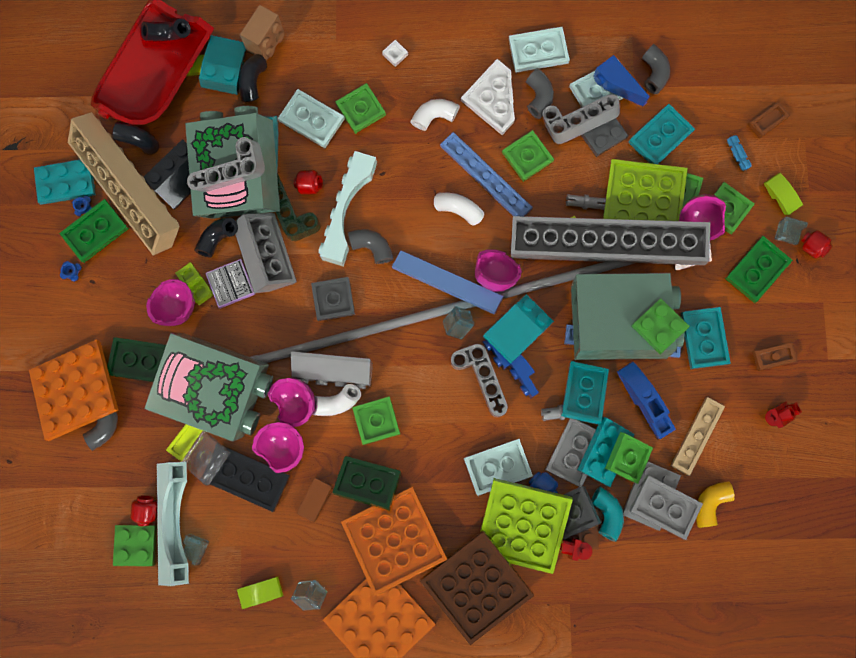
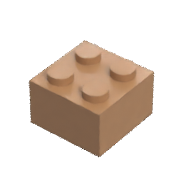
[240,5,284,61]

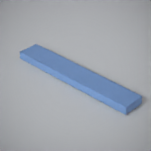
[440,132,533,217]
[392,251,503,315]

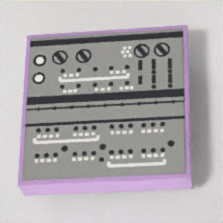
[206,259,255,309]

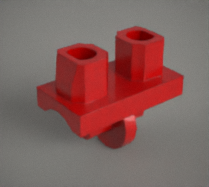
[765,401,802,429]
[559,537,593,561]

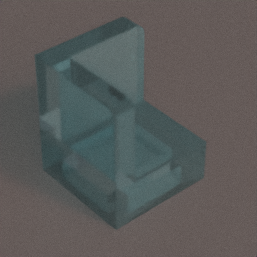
[775,217,808,245]
[443,306,475,339]
[183,534,209,566]
[291,580,327,610]

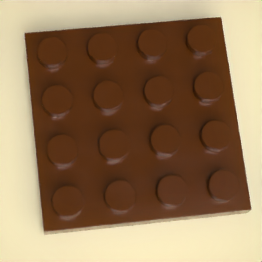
[420,530,534,645]

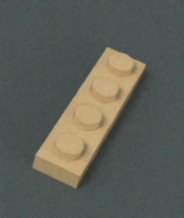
[670,397,725,475]

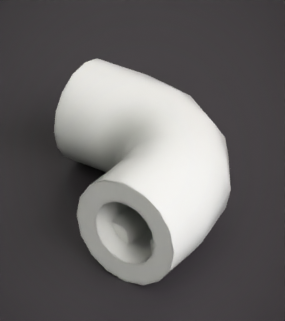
[410,99,460,131]
[434,193,484,225]
[312,384,361,416]

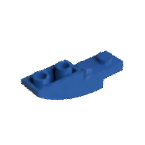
[483,337,539,398]
[616,362,676,439]

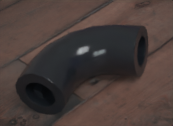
[141,19,191,41]
[238,54,267,102]
[113,121,159,155]
[194,218,238,258]

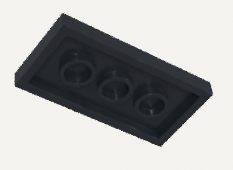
[202,444,290,512]

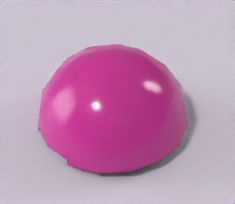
[679,194,726,240]
[475,249,522,292]
[146,279,195,326]
[268,377,315,427]
[252,422,304,473]

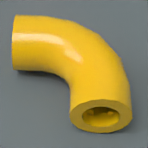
[696,481,734,528]

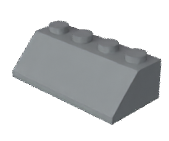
[236,213,297,293]
[291,352,373,389]

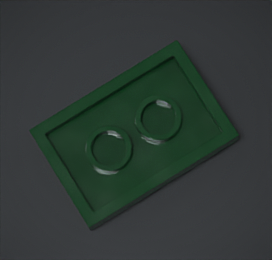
[107,337,166,382]
[332,456,401,511]

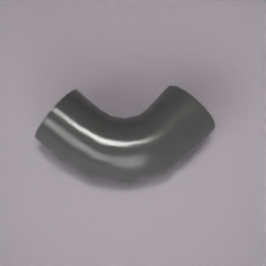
[642,44,671,94]
[526,68,554,119]
[348,229,393,264]
[83,412,118,451]

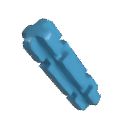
[727,135,752,171]

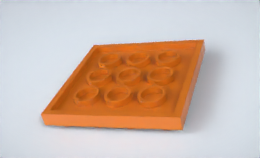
[29,339,119,441]
[341,487,447,597]
[323,579,436,658]

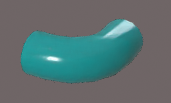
[591,487,624,542]

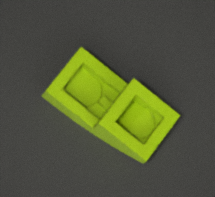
[764,173,803,215]
[175,262,213,306]
[237,576,283,609]

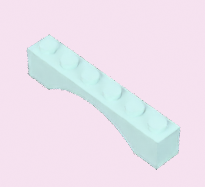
[319,151,377,267]
[157,462,189,586]

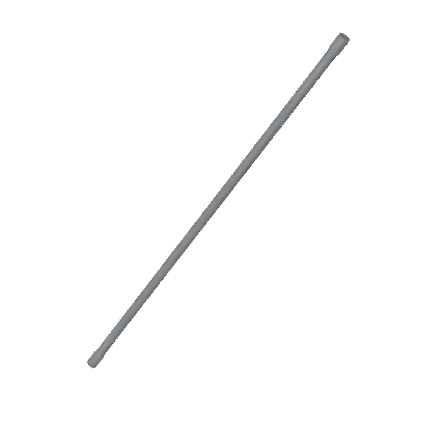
[251,262,634,363]

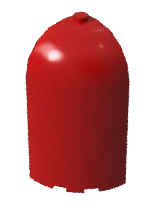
[91,0,214,125]

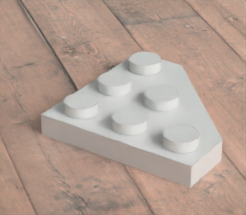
[461,59,515,135]

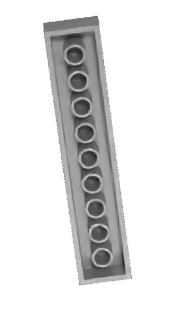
[511,216,710,265]

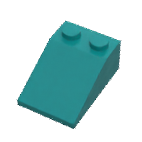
[199,35,246,95]
[483,294,554,364]

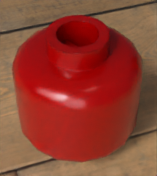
[294,170,323,195]
[801,230,833,259]
[130,495,157,526]

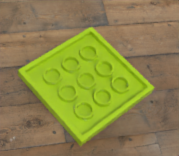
[603,159,688,221]
[480,478,573,574]

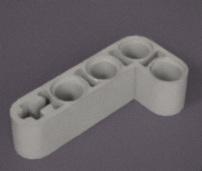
[542,94,620,144]
[187,137,265,192]
[451,344,508,417]

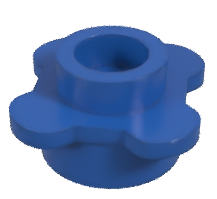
[72,196,92,216]
[60,261,81,282]

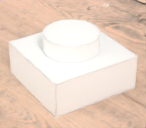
[382,40,408,67]

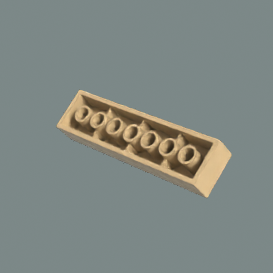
[68,112,179,255]

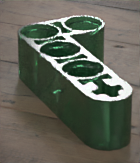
[276,173,320,241]

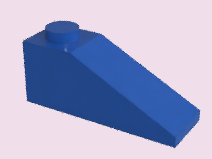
[593,55,650,106]

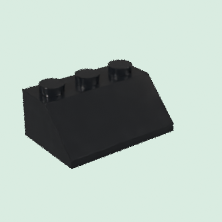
[144,139,191,210]

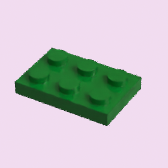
[59,199,129,263]
[725,236,793,303]

